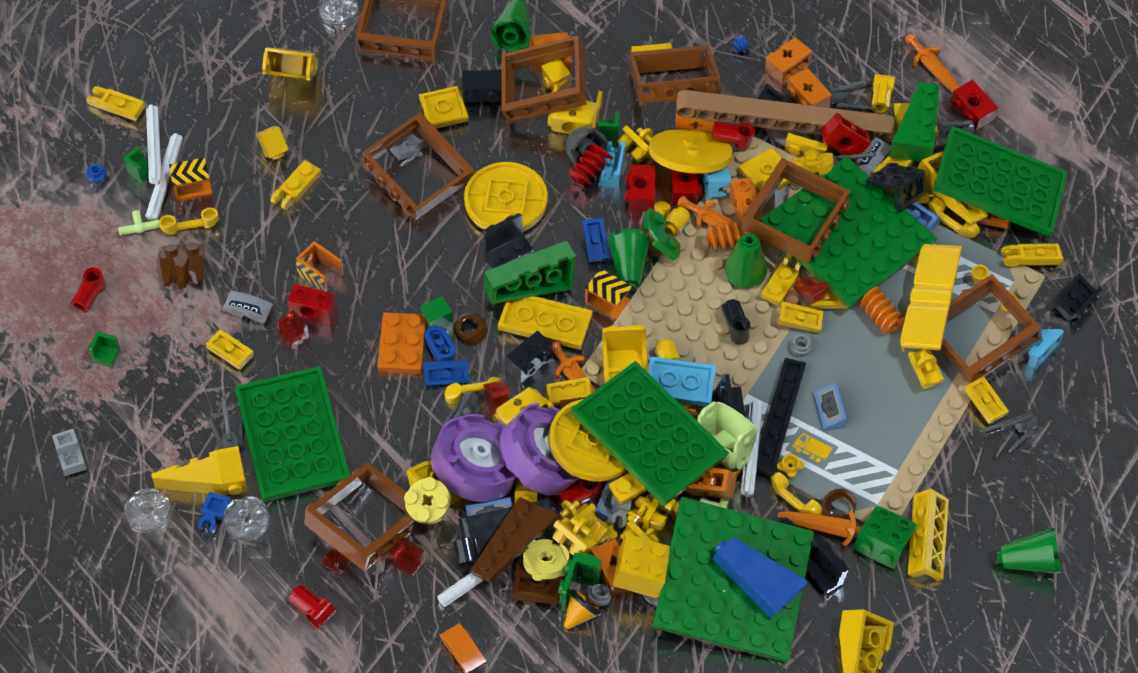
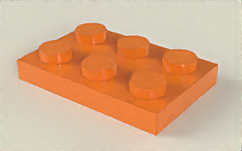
[377,312,427,374]

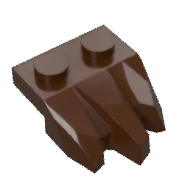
[160,243,205,290]
[512,553,562,605]

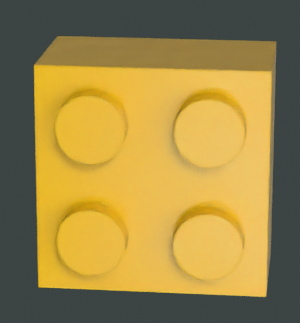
[612,534,670,598]

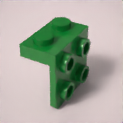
[853,506,917,570]
[558,552,601,612]

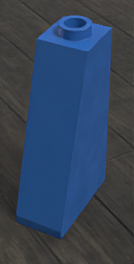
[713,537,808,619]

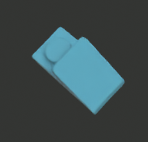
[1028,329,1064,370]

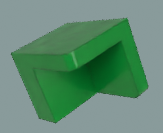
[598,111,620,142]
[124,146,149,183]
[420,296,453,328]
[88,331,121,368]

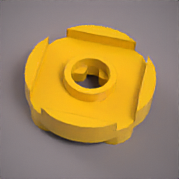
[792,150,834,176]

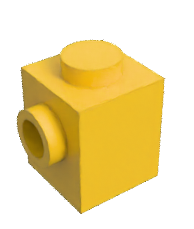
[541,59,572,91]
[256,126,289,160]

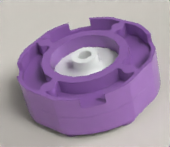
[500,403,579,495]
[431,414,518,502]

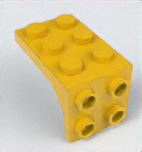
[602,324,648,383]

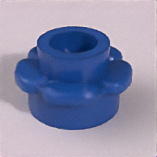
[732,35,750,54]
[86,164,107,183]

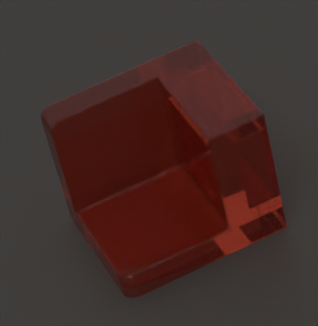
[793,276,829,307]
[276,310,309,349]
[483,379,510,415]
[388,536,425,577]
[322,545,350,575]

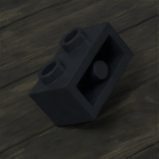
[462,70,502,103]
[506,330,553,383]

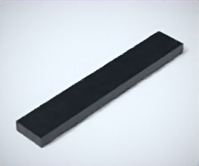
[756,358,806,476]

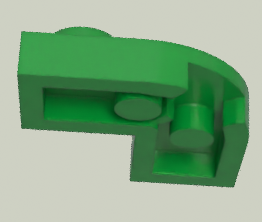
[643,208,681,261]

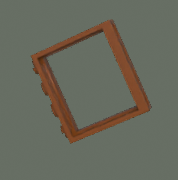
[355,0,449,61]
[501,35,587,123]
[629,45,721,104]
[362,112,474,221]
[740,158,850,263]
[940,274,1042,384]
[304,462,424,572]

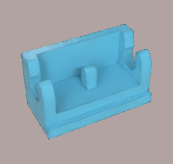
[598,141,626,189]
[700,167,732,199]

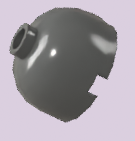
[565,126,607,164]

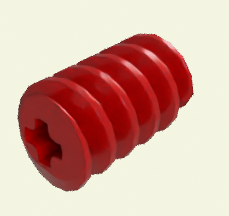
[568,144,613,190]

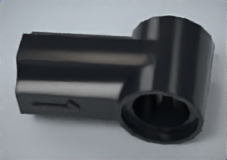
[721,299,751,345]

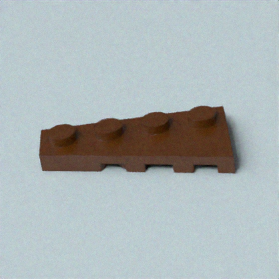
[470,497,559,583]

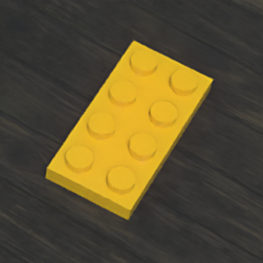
[498,296,593,350]

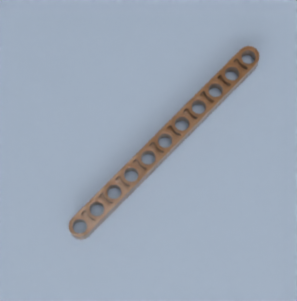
[676,90,896,143]

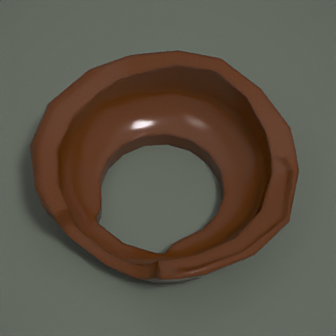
[453,313,488,345]
[822,488,857,520]

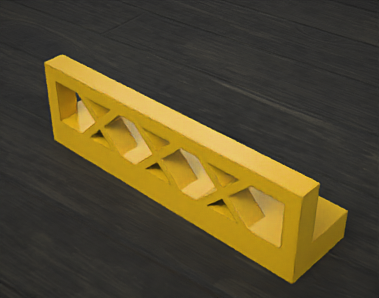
[908,488,949,581]

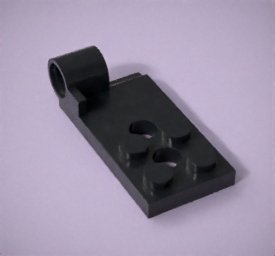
[453,499,557,565]

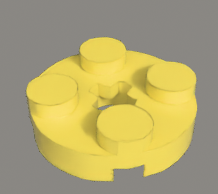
[404,477,451,524]
[523,539,569,581]

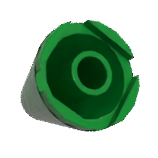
[491,0,531,52]
[608,229,651,291]
[725,233,767,289]
[997,528,1061,574]

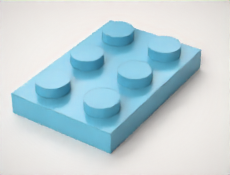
[648,357,716,407]

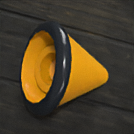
[564,589,602,629]

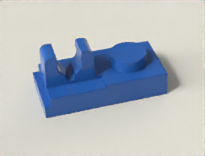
[582,218,610,263]
[424,360,469,386]

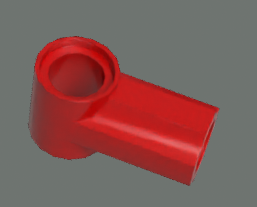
[711,122,755,150]
[71,267,106,312]
[557,479,602,504]
[288,584,336,628]

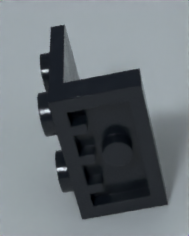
[866,163,927,210]
[483,213,534,268]
[712,374,746,418]

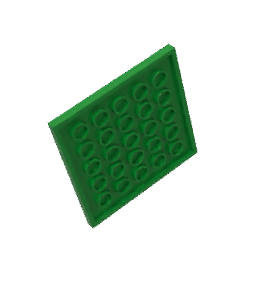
[760,156,937,309]
[652,497,814,663]

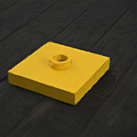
[419,86,469,129]
[738,147,791,193]

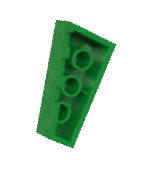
[889,82,940,162]
[483,241,576,304]

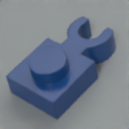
[198,492,231,534]

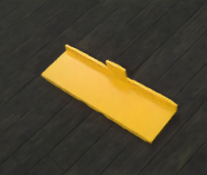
[900,244,962,352]

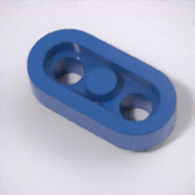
[425,326,456,361]

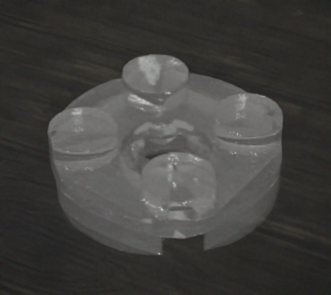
[318,0,359,29]
[124,488,171,533]
[224,496,270,542]

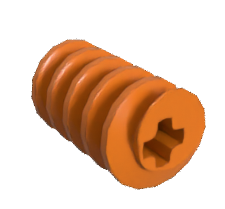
[706,222,747,252]
[860,287,905,335]

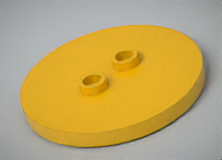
[649,129,732,174]
[464,162,548,231]
[549,399,627,481]

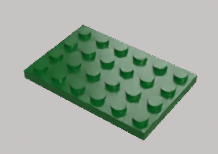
[933,126,1068,237]
[570,361,729,507]
[235,366,350,503]

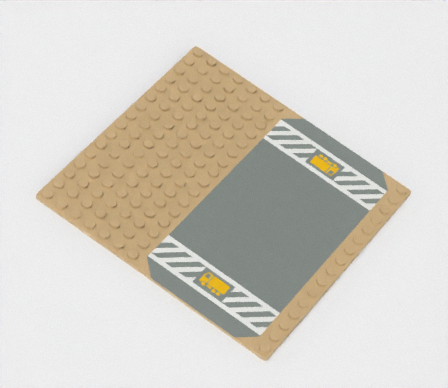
[582,136,1045,524]

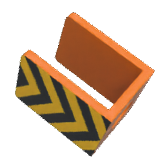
[169,158,212,202]
[296,241,344,292]
[585,269,631,320]

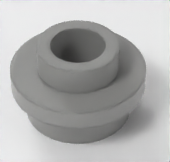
[790,334,812,356]
[588,584,611,606]

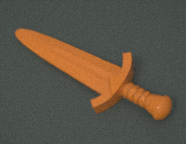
[905,33,960,93]
[678,196,764,247]
[552,341,595,393]
[777,511,862,547]

